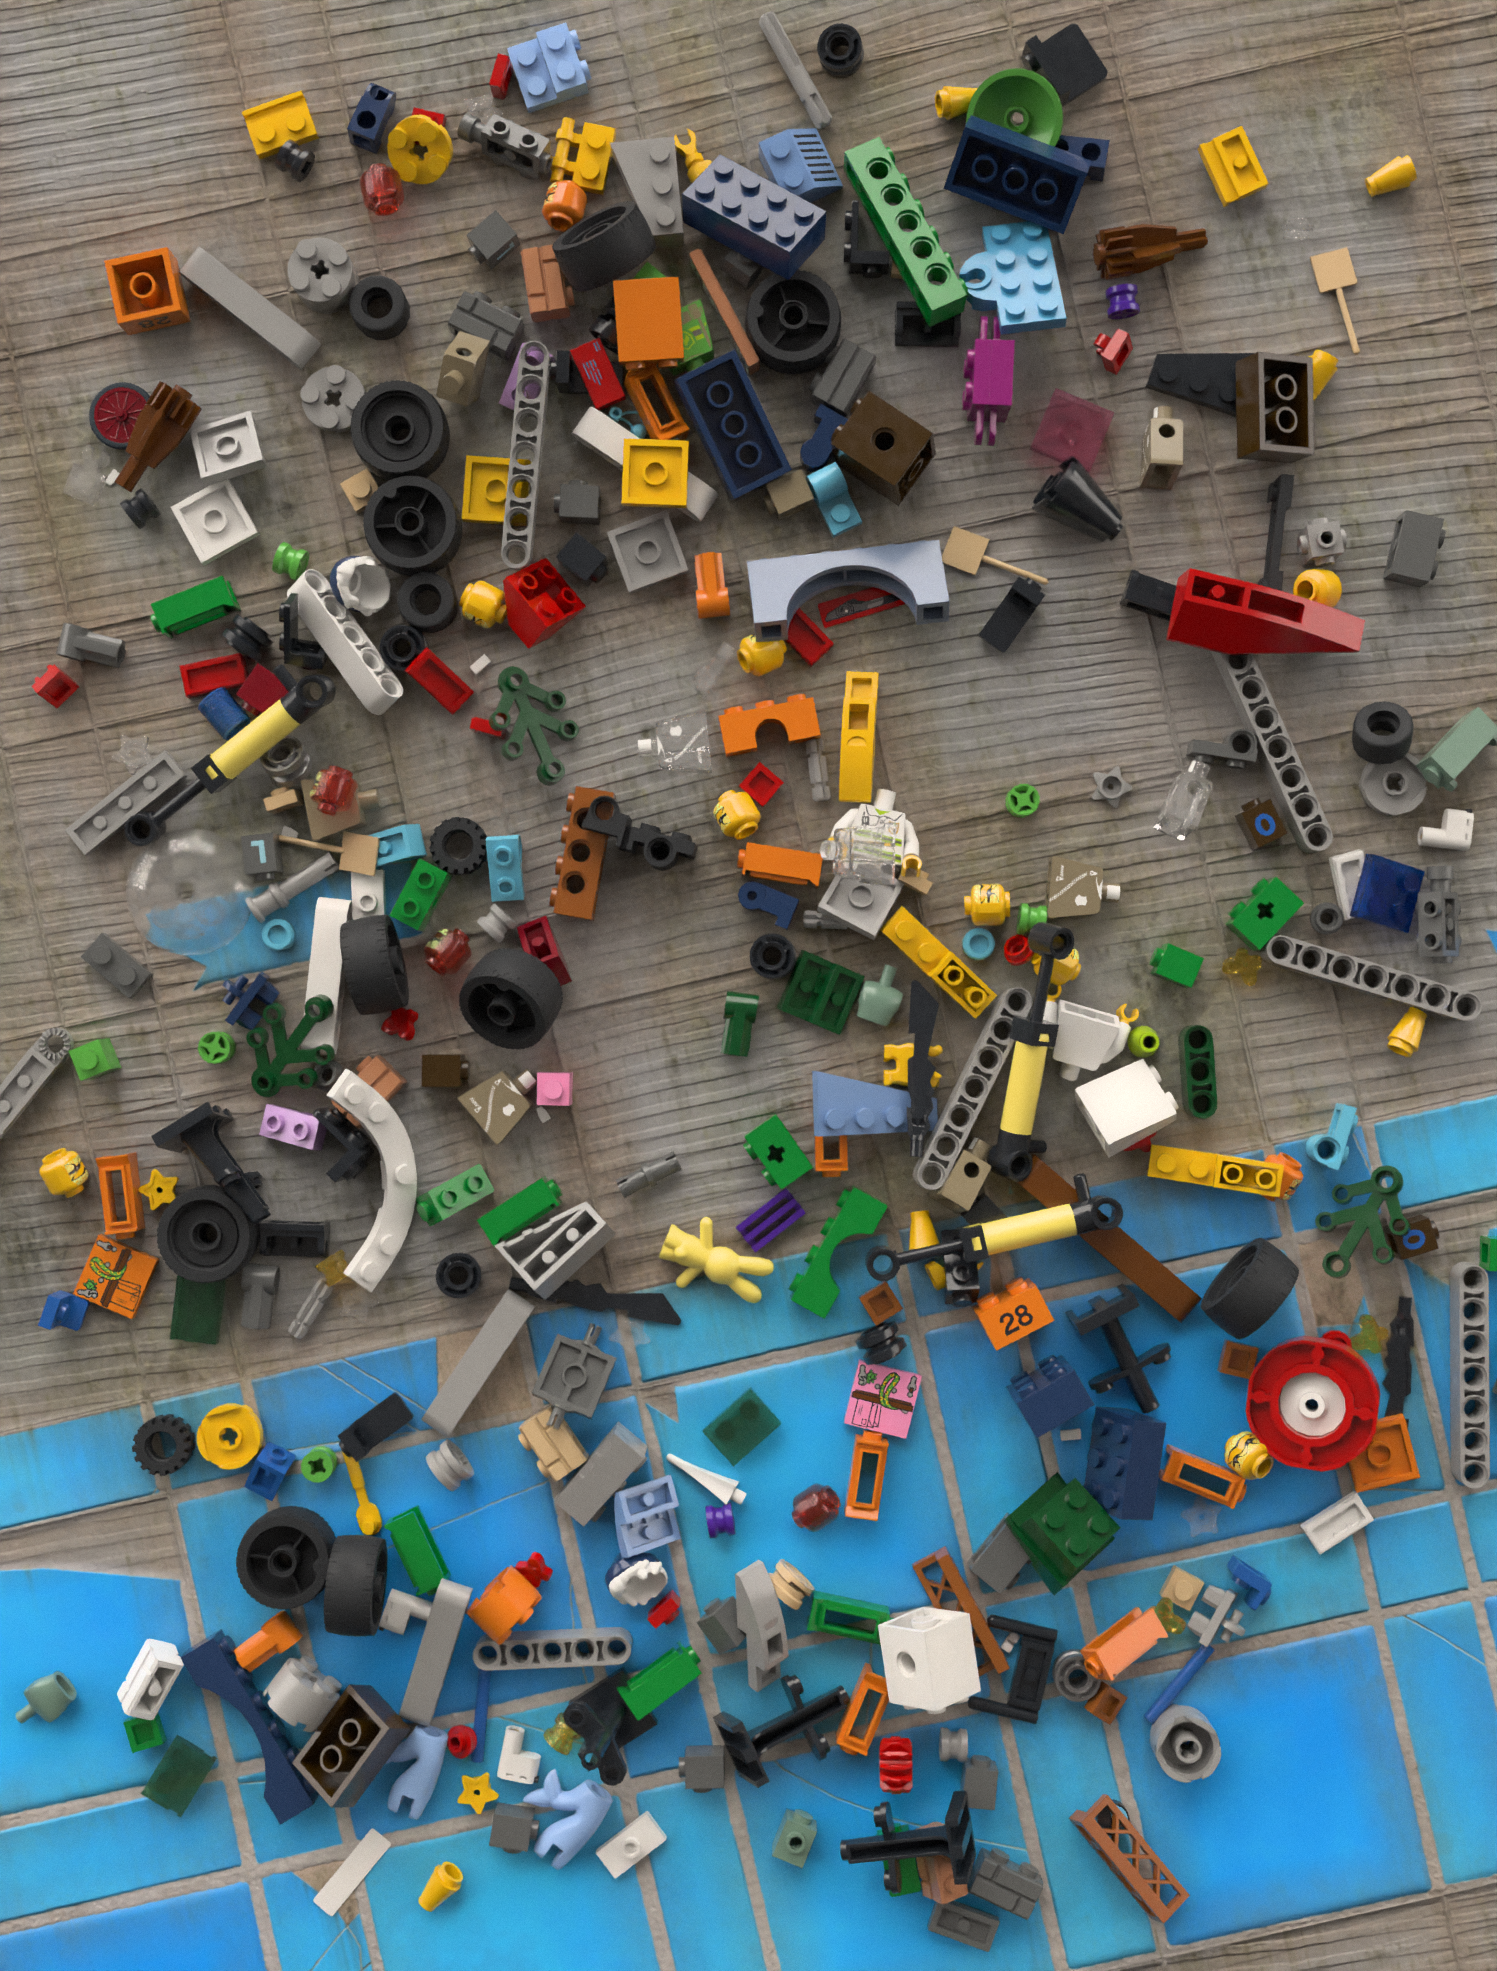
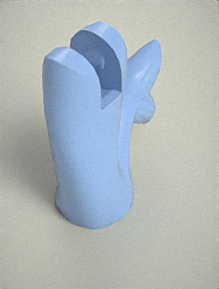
[385,1724,448,1820]
[523,1769,613,1870]

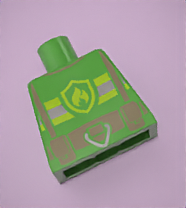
[668,300,714,376]

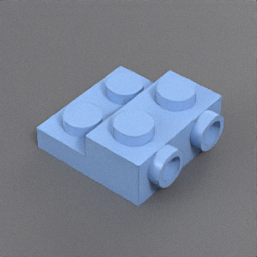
[507,22,591,113]

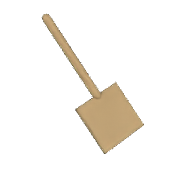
[1310,247,1360,355]
[942,526,1048,585]
[279,831,380,876]

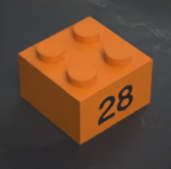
[104,247,191,335]
[972,1277,1055,1351]

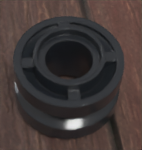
[817,23,864,78]
[222,614,274,662]
[380,625,429,671]
[750,933,797,980]
[436,1252,482,1298]
[855,1321,907,1365]

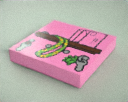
[844,1359,922,1439]

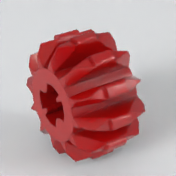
[879,1736,913,1794]

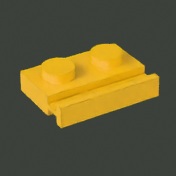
[242,90,319,159]
[1197,126,1269,207]

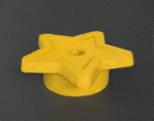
[138,1169,179,1211]
[457,1772,499,1814]

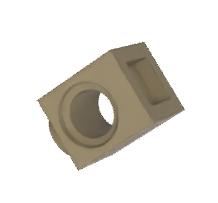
[763,469,814,521]

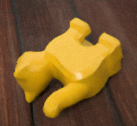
[883,1042,943,1090]

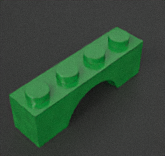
[788,1185,888,1319]

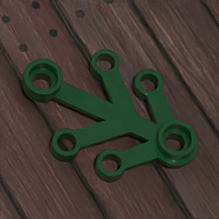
[489,666,579,786]
[246,994,335,1097]
[1315,1165,1411,1279]

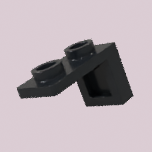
[844,200,890,279]
[550,350,624,394]
[979,577,1045,653]
[279,593,329,670]
[941,1229,980,1307]
[338,1392,414,1462]

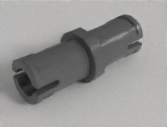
[616,1152,682,1198]

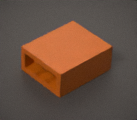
[613,277,684,371]

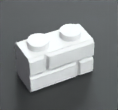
[117,1638,184,1720]

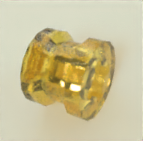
[315,1249,349,1288]
[543,1712,581,1755]

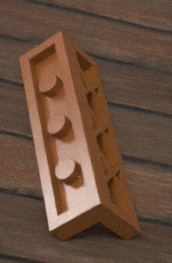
[912,1546,1010,1677]
[1069,1794,1190,1924]

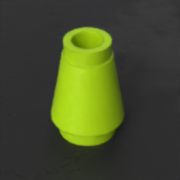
[1127,1026,1159,1058]

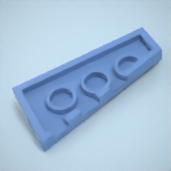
[812,1071,938,1137]

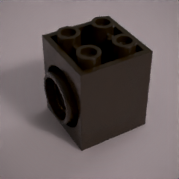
[831,391,936,506]

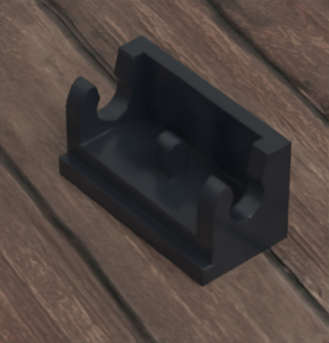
[895,301,961,347]
[1119,570,1176,621]
[259,1220,330,1258]

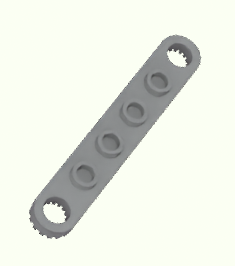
[0,1028,74,1140]

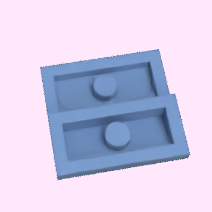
[614,1474,681,1558]

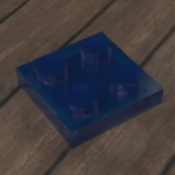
[1350,854,1425,933]

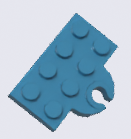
[959,221,1066,335]

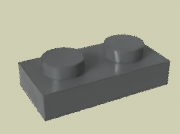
[81,933,153,999]
[927,1901,1000,1952]

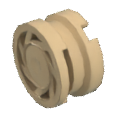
[768,1559,814,1610]

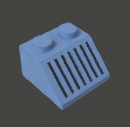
[759,128,843,203]

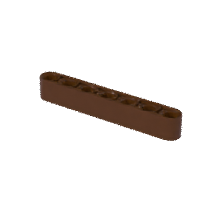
[1017,1154,1202,1323]

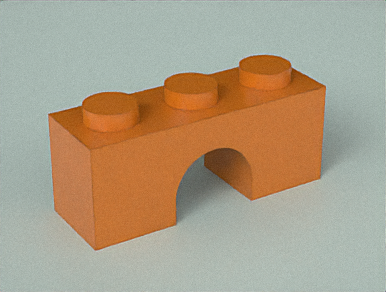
[718,694,821,757]

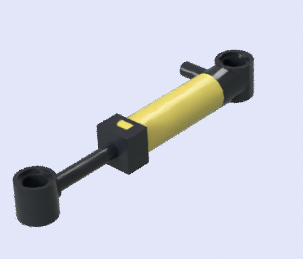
[124,664,336,846]
[987,922,1074,1182]
[865,1173,1123,1281]

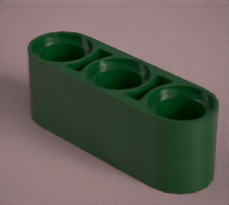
[1178,1025,1218,1119]

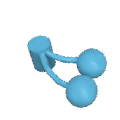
[607,407,657,439]

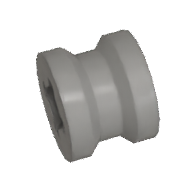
[477,903,518,943]
[939,1727,968,1763]

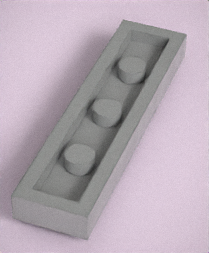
[65,750,188,856]

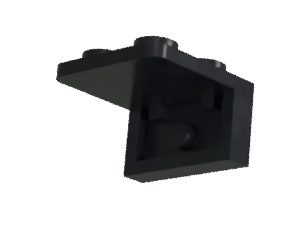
[1021,23,1108,107]
[312,1107,374,1183]

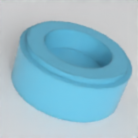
[262,919,296,951]
[962,928,995,960]

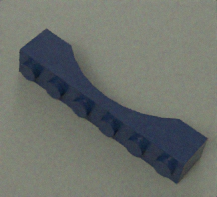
[181,1629,319,1825]

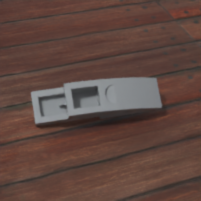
[735,1560,789,1692]

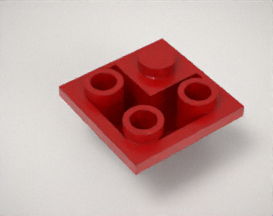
[503,558,586,649]

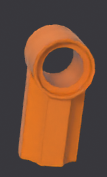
[694,552,730,619]
[234,1610,303,1672]

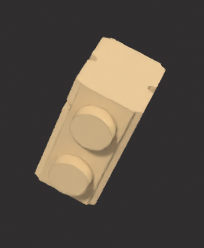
[518,1404,589,1482]

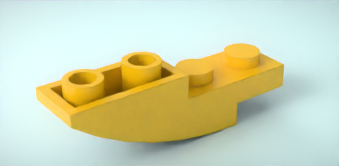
[839,671,879,803]
[880,906,997,1019]
[1147,1144,1284,1197]

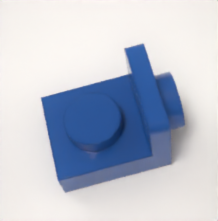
[38,1290,90,1331]
[244,1442,296,1501]
[1226,1555,1272,1611]

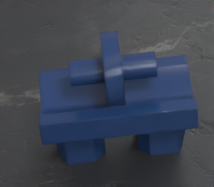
[222,971,281,1030]

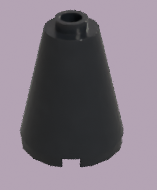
[1032,455,1123,542]

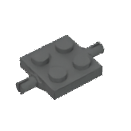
[532,1323,617,1430]

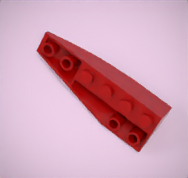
[1166,568,1365,655]

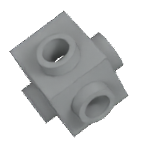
[1297,518,1347,567]

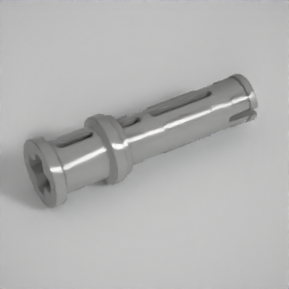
[245,852,340,923]

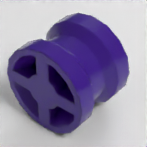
[1105,284,1140,319]
[705,1502,736,1539]

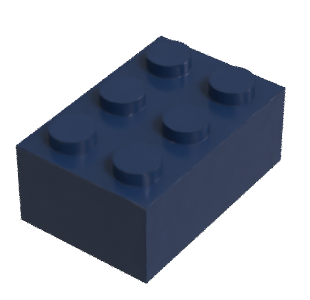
[1006,1355,1094,1438]
[1083,1406,1166,1520]

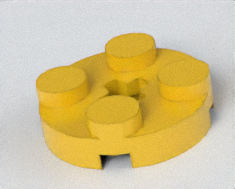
[387,115,453,184]
[196,1403,263,1470]

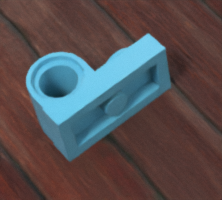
[805,462,862,538]
[368,824,427,868]

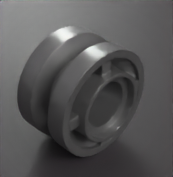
[260,736,312,787]
[1052,1649,1101,1702]

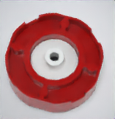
[1246,1335,1381,1472]

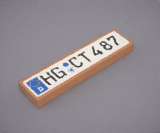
[689,248,760,375]

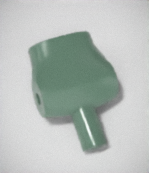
[856,964,903,1027]
[16,1671,77,1723]

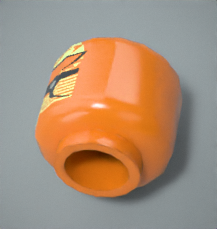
[542,180,587,232]
[1262,1152,1304,1202]

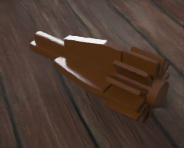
[1093,224,1208,280]
[114,381,202,493]

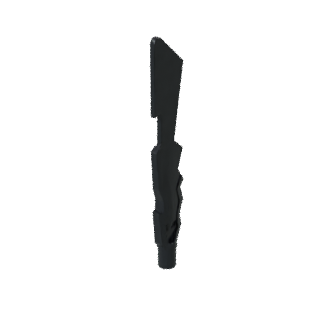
[907,980,939,1157]
[509,1277,681,1325]
[1382,1296,1414,1428]

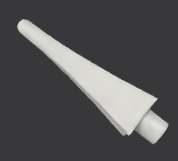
[666,1454,747,1505]

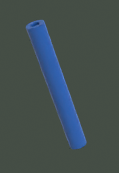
[1144,1644,1215,1724]
[471,1668,491,1763]

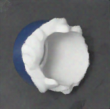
[330,556,391,616]
[605,1552,668,1607]

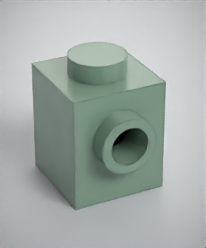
[772,1808,817,1868]

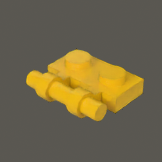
[550,117,616,195]

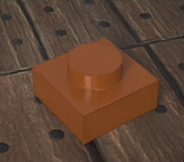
[859,1281,903,1326]
[1217,1339,1259,1379]
[1084,1680,1127,1725]

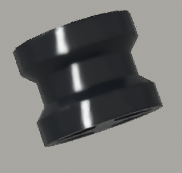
[275,139,315,182]
[120,488,161,529]

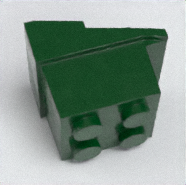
[1004,1471,1120,1595]

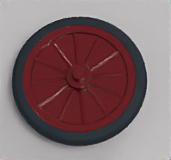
[89,382,150,450]

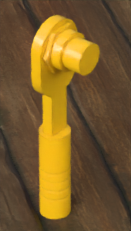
[342,1451,382,1535]

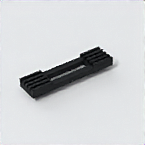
[1258,474,1294,591]

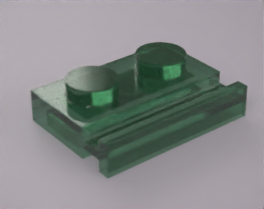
[170,1275,226,1345]
[702,1387,781,1467]
[141,1734,217,1818]

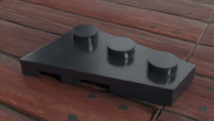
[1145,353,1254,417]

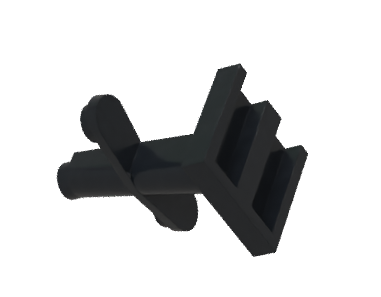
[151,1102,271,1224]
[1065,1284,1171,1414]
[563,1666,658,1786]
[713,1675,850,1788]
[840,1790,976,1894]

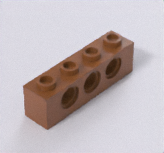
[549,786,616,921]

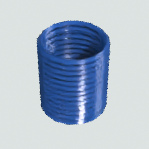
[198,688,251,740]

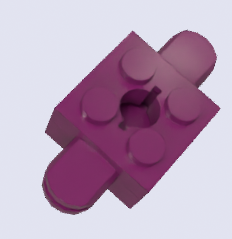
[962,316,1015,446]

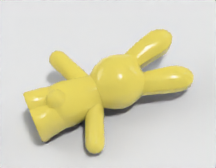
[659,1217,774,1303]

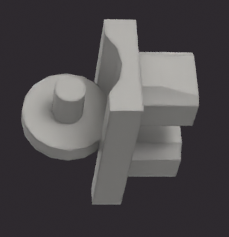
[1187,1584,1246,1647]

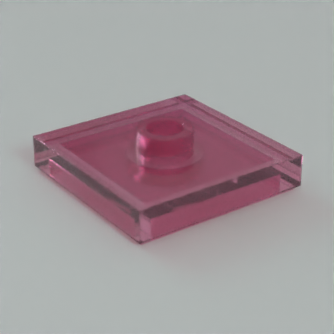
[1029,388,1114,473]

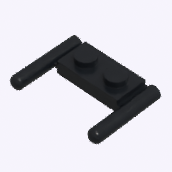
[968,1614,1058,1724]

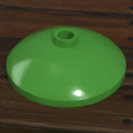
[966,68,1063,147]

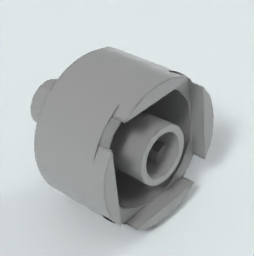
[288,238,359,314]
[263,1655,342,1732]
[1149,1704,1221,1783]

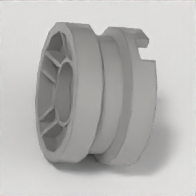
[426,1439,474,1491]

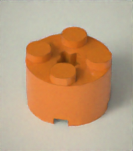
[466,1565,542,1645]

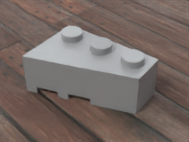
[610,137,685,249]
[495,1201,616,1300]
[554,1421,647,1527]

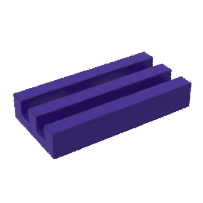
[736,1187,806,1253]

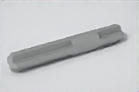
[759,11,832,130]

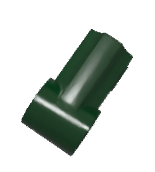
[720,991,759,1057]

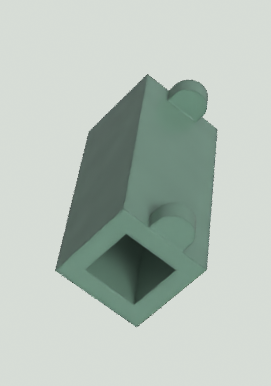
[1416,707,1497,792]

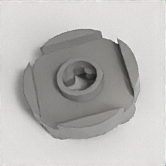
[300,365,366,433]
[1358,753,1427,816]

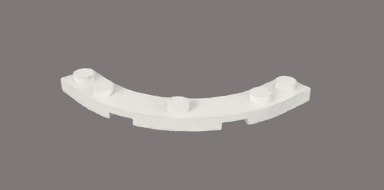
[326,1069,417,1293]

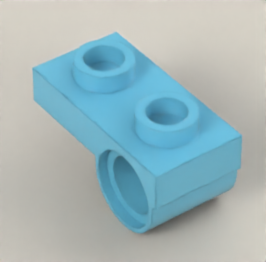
[486,835,525,902]
[1305,1103,1358,1170]

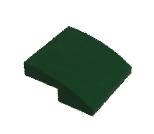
[777,950,865,1035]

